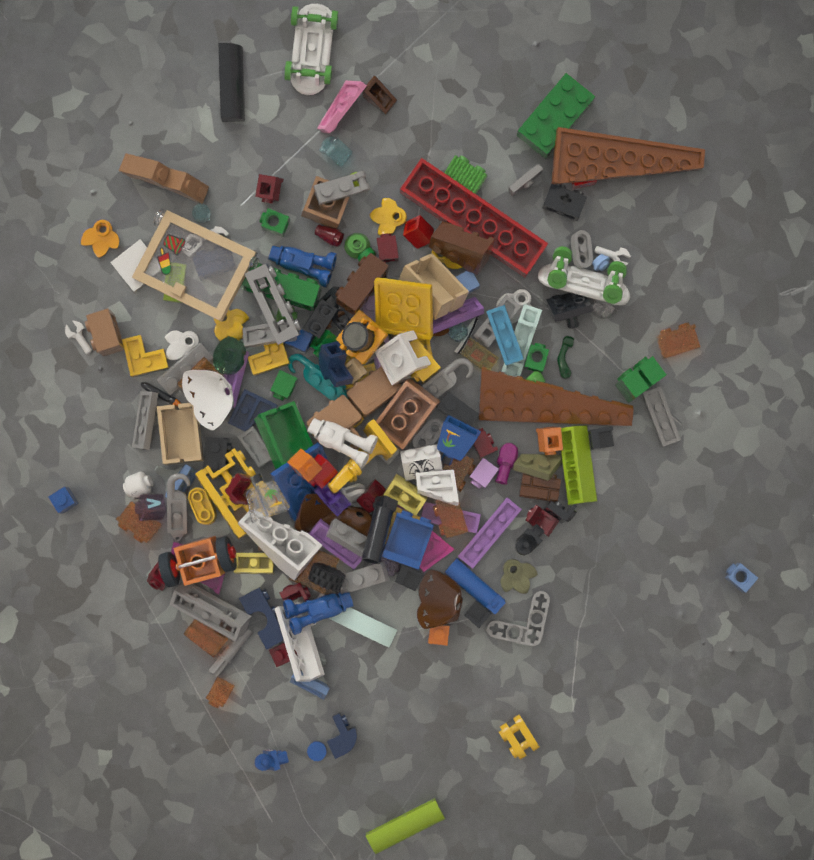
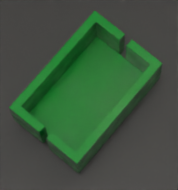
[615,356,667,403]
[254,401,313,470]

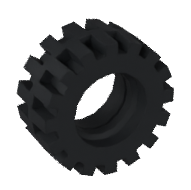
[308,563,346,591]

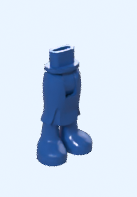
[268,246,337,288]
[283,592,354,635]

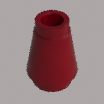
[315,224,344,247]

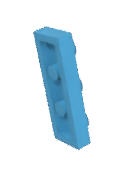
[486,305,524,365]

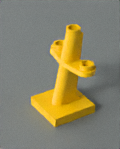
[327,419,397,494]

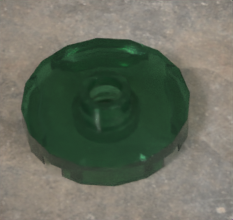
[213,337,246,375]

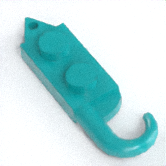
[288,354,349,401]

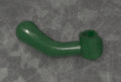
[557,336,574,379]

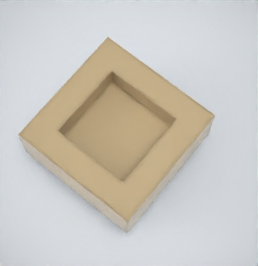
[345,358,367,384]

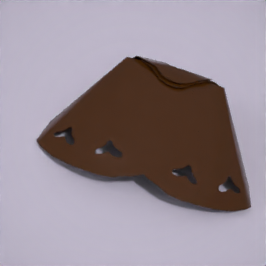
[294,494,331,534]
[322,506,372,537]
[417,569,463,629]

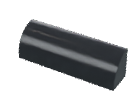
[218,43,245,122]

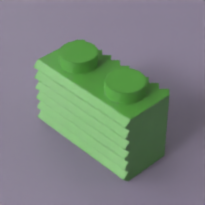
[444,155,487,195]

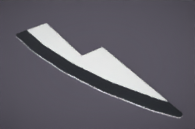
[454,316,479,354]

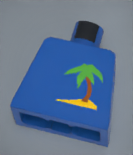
[437,415,481,465]

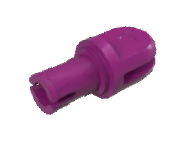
[495,443,518,485]

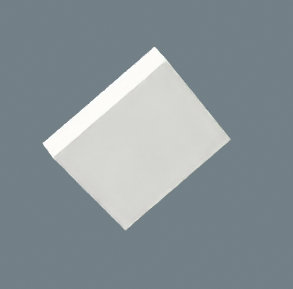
[110,239,161,293]

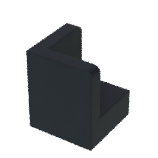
[588,426,614,450]
[395,564,424,591]
[464,601,491,628]

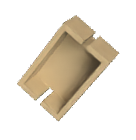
[399,253,469,320]
[157,403,204,465]

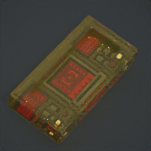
[460,337,499,370]

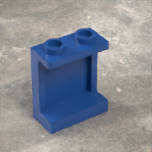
[382,510,434,570]

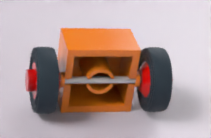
[158,536,237,587]

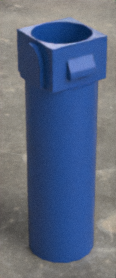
[445,558,506,615]

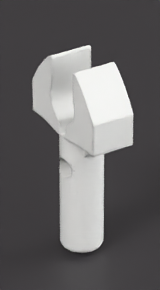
[594,246,631,266]
[65,321,92,354]

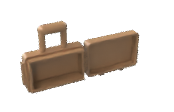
[307,366,402,450]

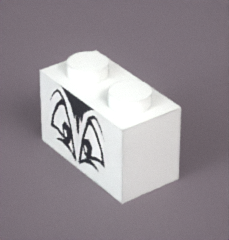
[400,444,443,481]

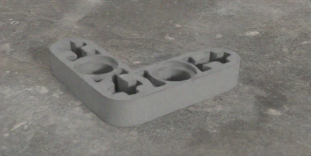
[486,591,550,646]

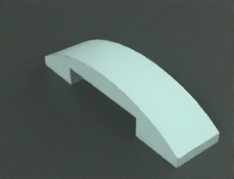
[501,304,542,377]
[329,607,397,647]

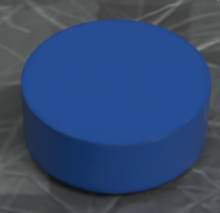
[307,741,327,761]

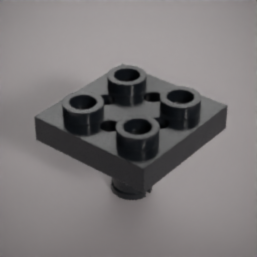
[546,292,593,328]

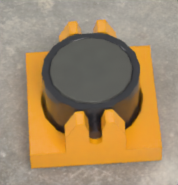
[336,310,388,364]

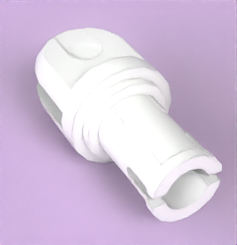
[341,483,366,505]

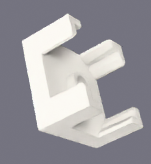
[375,330,431,385]

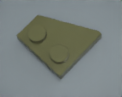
[513,454,563,481]

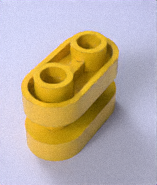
[188,487,217,525]
[499,714,540,760]

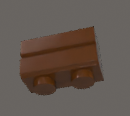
[519,473,561,502]

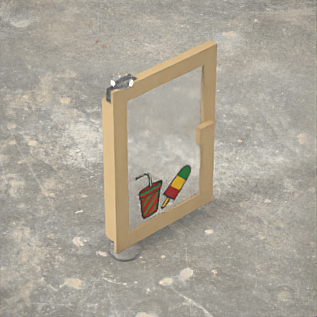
[132,208,259,322]

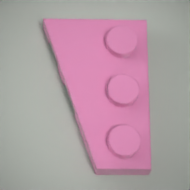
[317,80,367,133]

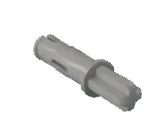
[209,628,253,677]

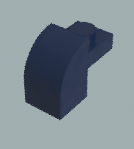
[319,341,353,388]
[327,712,357,759]

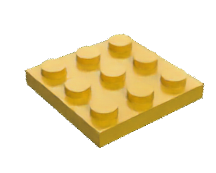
[374,277,433,340]

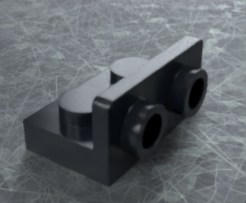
[203,437,232,477]
[543,501,577,524]

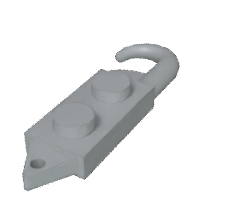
[421,358,473,398]
[167,473,190,543]

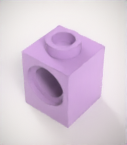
[469,458,499,489]

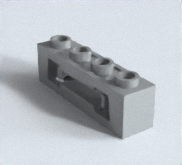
[245,264,302,345]
[169,582,251,642]

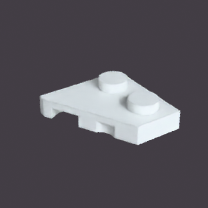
[415,470,459,506]

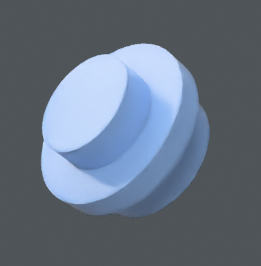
[592,254,610,271]

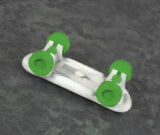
[285,3,338,95]
[538,246,630,305]

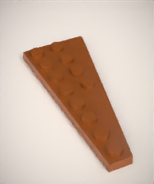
[551,127,705,184]
[479,367,634,426]

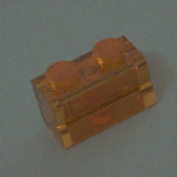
[183,619,229,658]

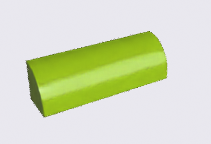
[561,425,597,505]
[365,798,445,854]

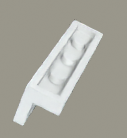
[275,602,325,682]

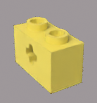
[384,473,427,516]
[234,553,274,574]

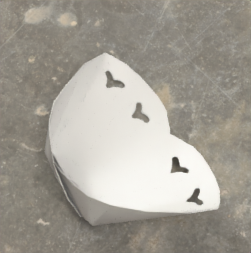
[182,370,234,430]

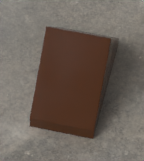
[362,76,397,114]

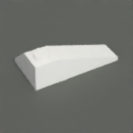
[238,509,322,580]

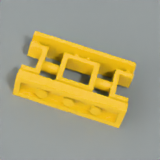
[195,448,279,540]

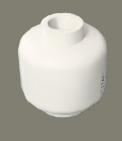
[123,471,153,500]

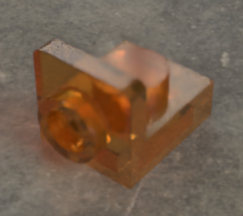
[206,677,235,708]

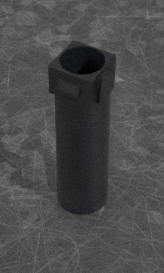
[361,495,398,564]

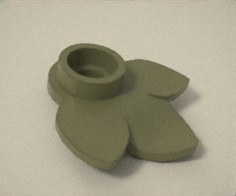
[500,559,538,594]

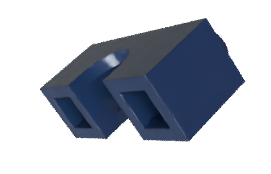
[239,587,284,650]

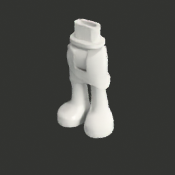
[307,418,378,470]

